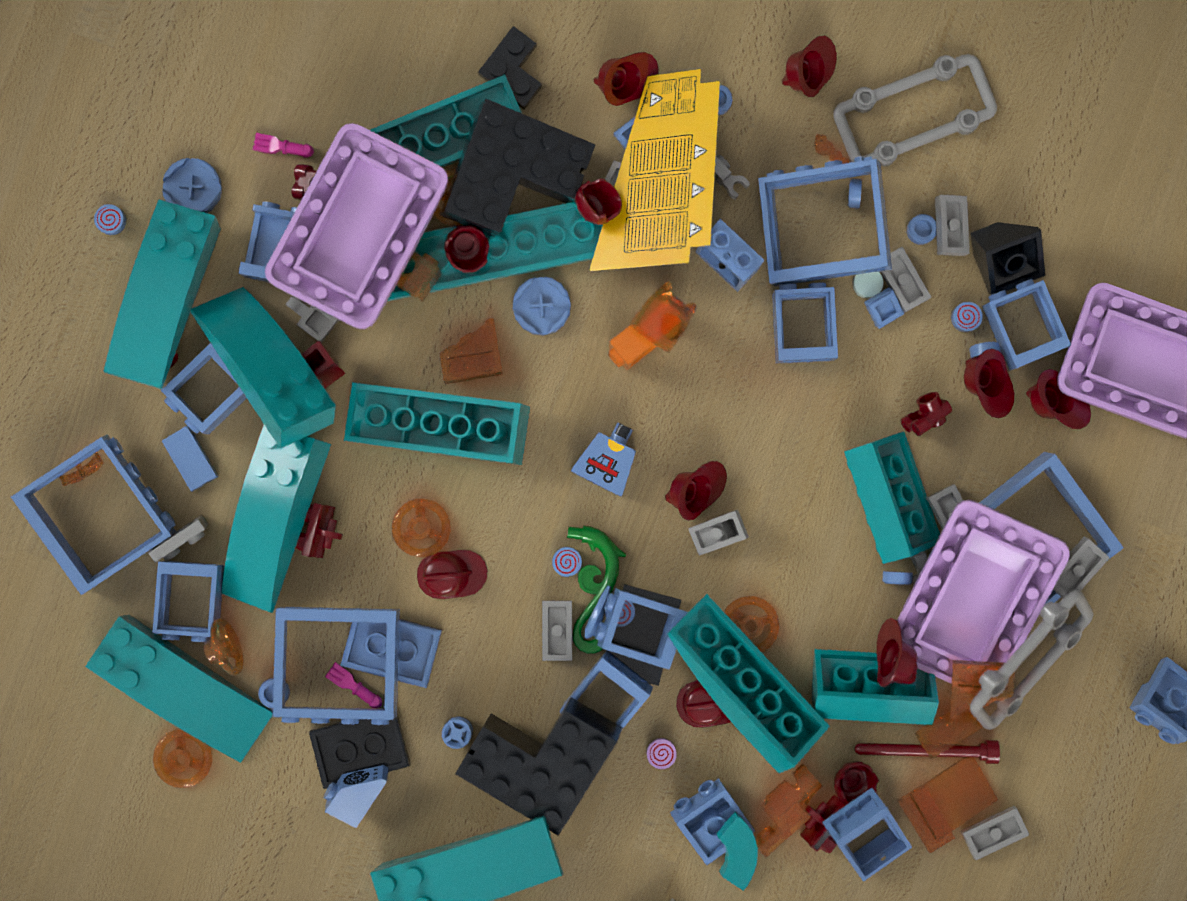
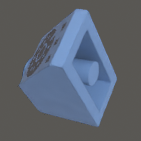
[324,765,388,828]

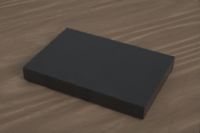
[607,584,681,686]
[309,714,411,789]

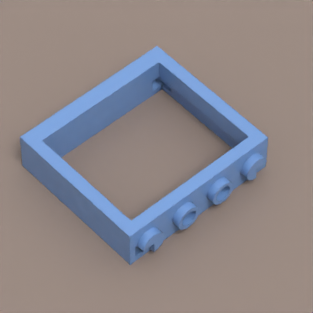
[758,156,892,286]
[11,434,176,595]
[979,452,1124,604]
[273,607,400,725]

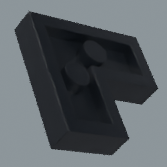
[478,26,542,110]

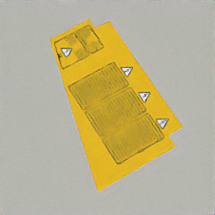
[589,69,720,271]

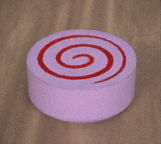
[647,738,676,769]

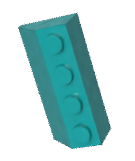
[844,431,940,564]
[812,649,939,725]

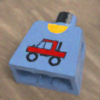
[571,422,636,497]

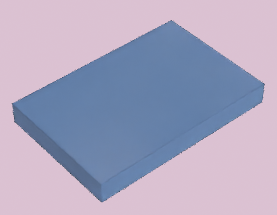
[340,619,442,688]

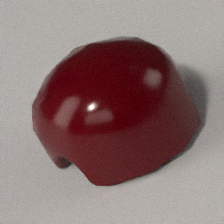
[575,178,623,225]
[444,225,489,273]
[834,761,879,805]

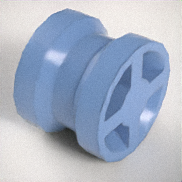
[442,716,473,749]

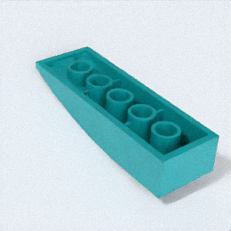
[370,75,522,168]
[104,199,221,389]
[190,287,336,449]
[344,382,530,465]
[221,425,331,613]
[667,594,830,773]
[85,614,273,763]
[370,816,563,901]

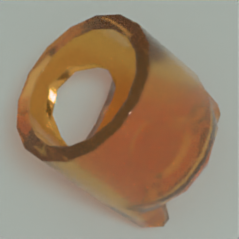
[630,281,696,353]

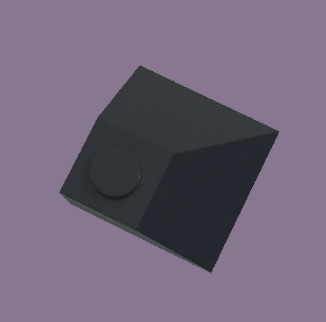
[970,222,1046,296]

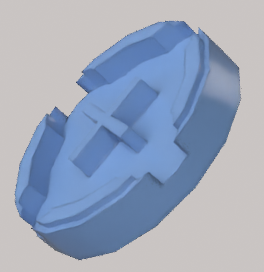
[162,158,222,213]
[513,277,571,336]

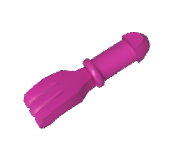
[252,133,314,158]
[325,662,382,708]

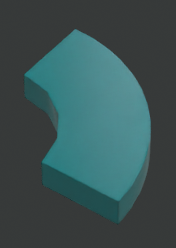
[716,812,758,891]

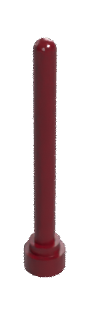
[854,740,1000,764]

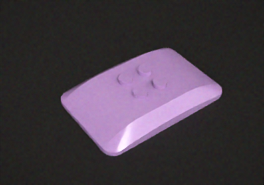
[265,123,448,329]
[1057,283,1187,439]
[897,500,1070,695]

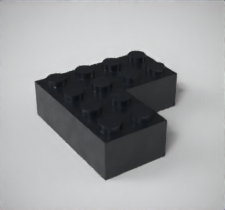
[439,99,595,237]
[455,697,623,836]

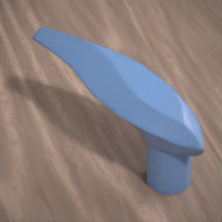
[585,585,611,639]

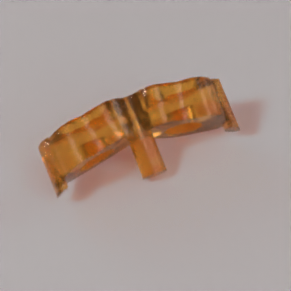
[814,134,849,164]
[59,452,104,486]

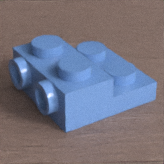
[1129,657,1187,744]
[670,778,755,865]

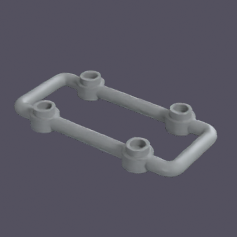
[833,54,997,167]
[970,590,1093,730]

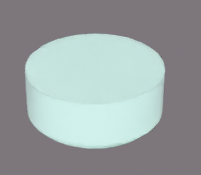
[853,272,883,299]

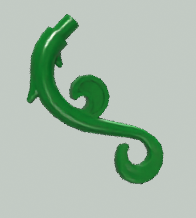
[567,525,626,654]

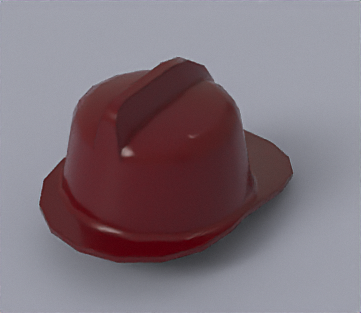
[781,36,837,97]
[593,52,659,106]
[964,348,1015,419]
[1026,369,1091,430]
[665,461,727,521]
[417,550,488,599]
[877,618,917,687]
[676,680,731,728]

